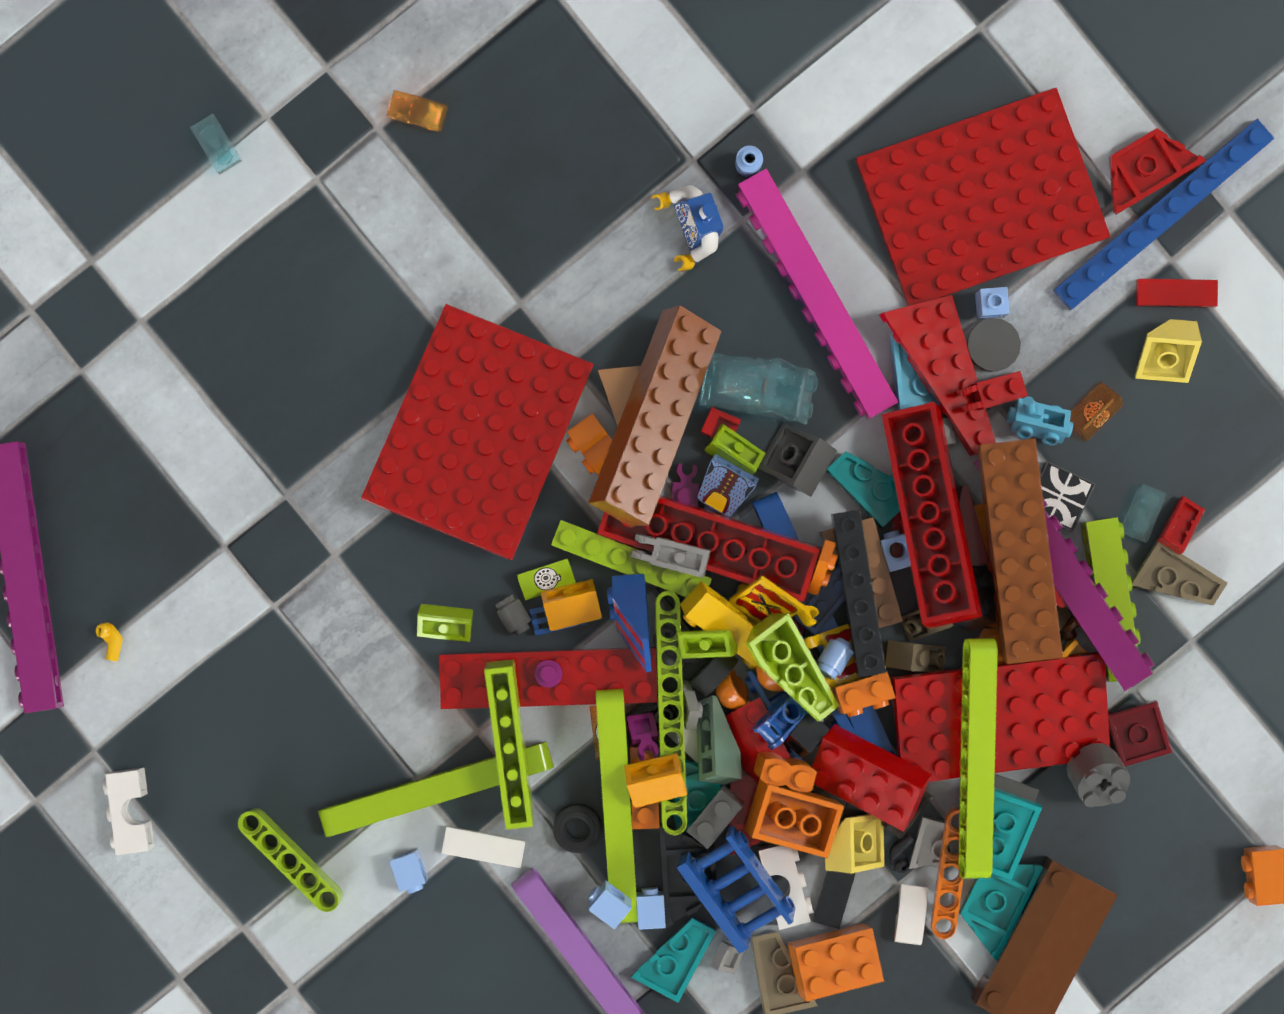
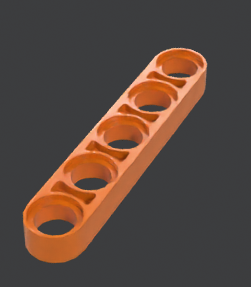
[931,807,963,939]

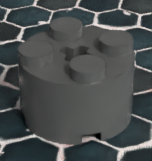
[1067,743,1130,807]

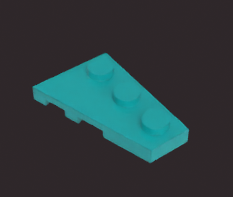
[631,917,716,1003]

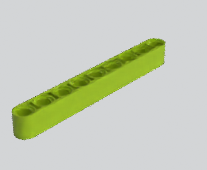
[655,591,687,835]
[958,638,997,879]
[596,689,638,923]
[318,741,554,837]

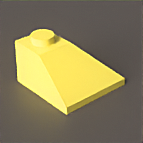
[1135,319,1202,383]
[825,814,884,873]

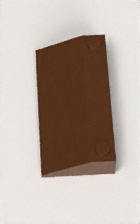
[970,856,1118,1014]

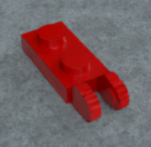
[957,371,1028,413]

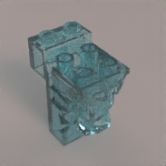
[700,353,818,425]

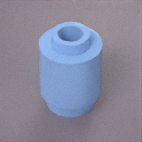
[735,146,763,177]
[817,637,854,680]

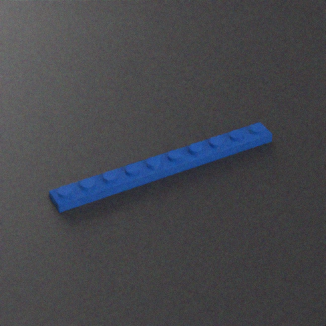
[1053,118,1275,310]

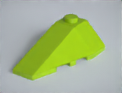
[746,613,839,721]

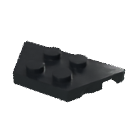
[659,823,717,927]

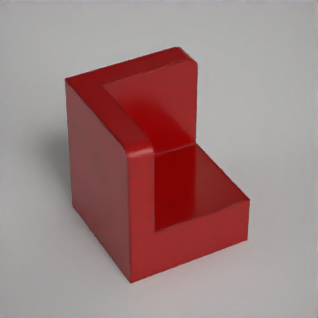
[701,407,741,438]

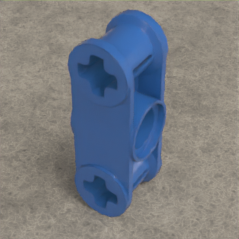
[752,692,808,750]

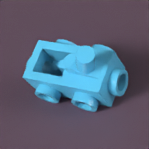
[1006,396,1073,446]

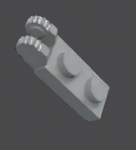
[631,534,711,577]

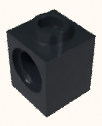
[784,713,830,758]

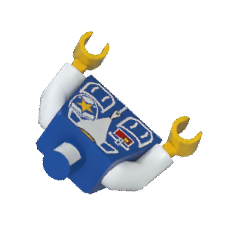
[651,185,724,271]

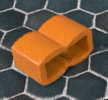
[566,413,612,476]
[753,751,817,792]

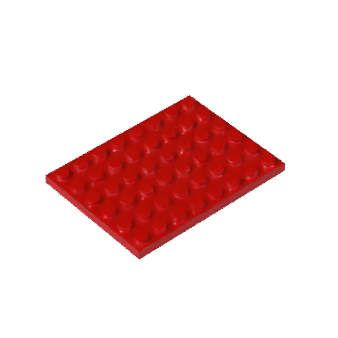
[855,87,1111,306]
[361,304,594,561]

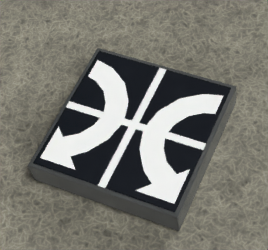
[1040,461,1096,532]

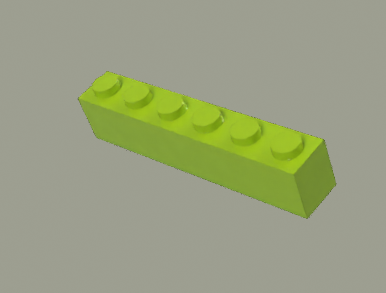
[1080,517,1140,682]
[551,520,712,597]
[485,659,534,830]

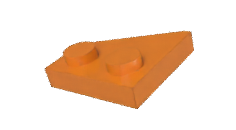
[808,540,838,596]

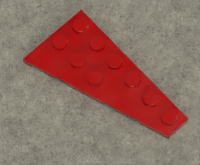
[879,295,996,456]

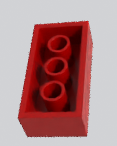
[812,724,932,832]

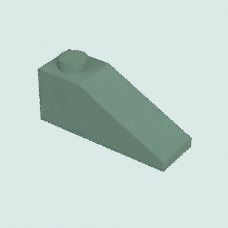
[697,695,742,785]

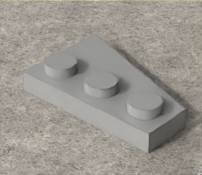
[909,815,959,869]

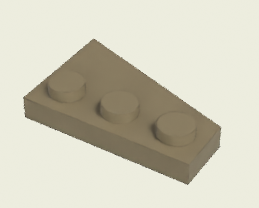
[1132,540,1227,605]
[750,930,818,1014]

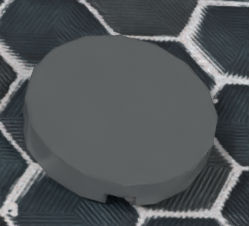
[967,318,1021,372]

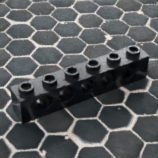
[831,510,886,677]

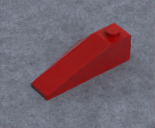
[725,698,790,782]

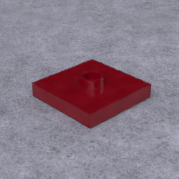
[1108,700,1173,767]

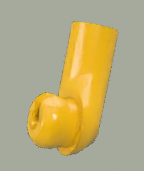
[96,623,123,661]

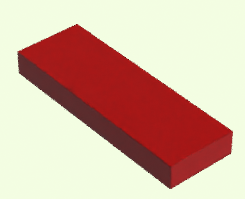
[1136,279,1218,308]

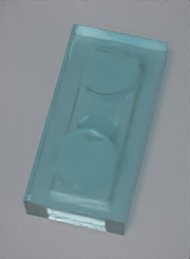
[190,114,242,175]
[1123,483,1167,543]

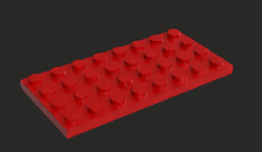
[892,651,1110,782]

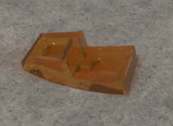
[386,90,448,133]

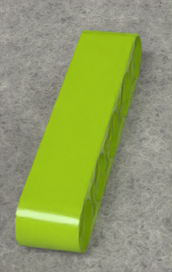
[238,808,343,912]

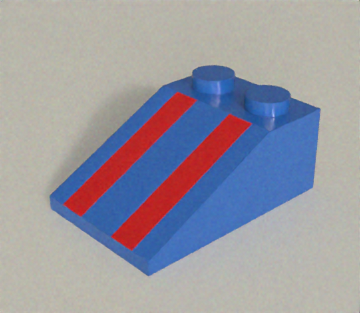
[607,574,652,672]

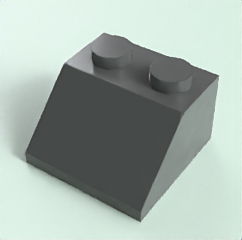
[758,422,837,497]

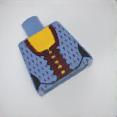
[697,454,759,517]

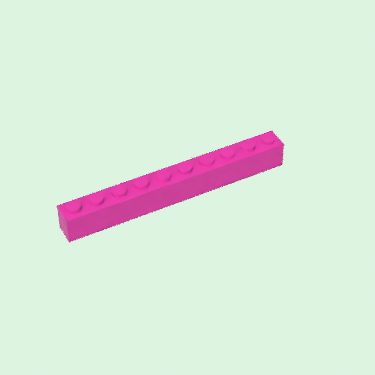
[736,168,898,420]

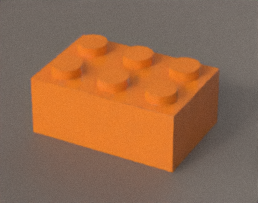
[744,779,844,858]
[787,923,884,1001]

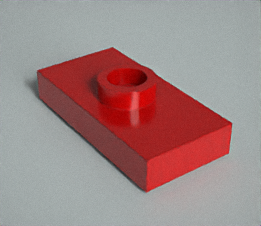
[1157,495,1205,555]

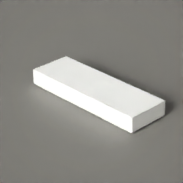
[441,826,526,868]

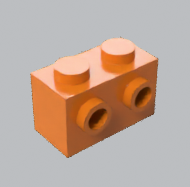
[830,671,895,717]
[1241,845,1284,906]

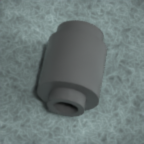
[495,595,532,636]

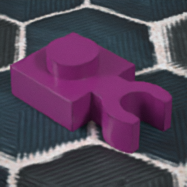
[672,464,699,507]
[626,712,659,761]

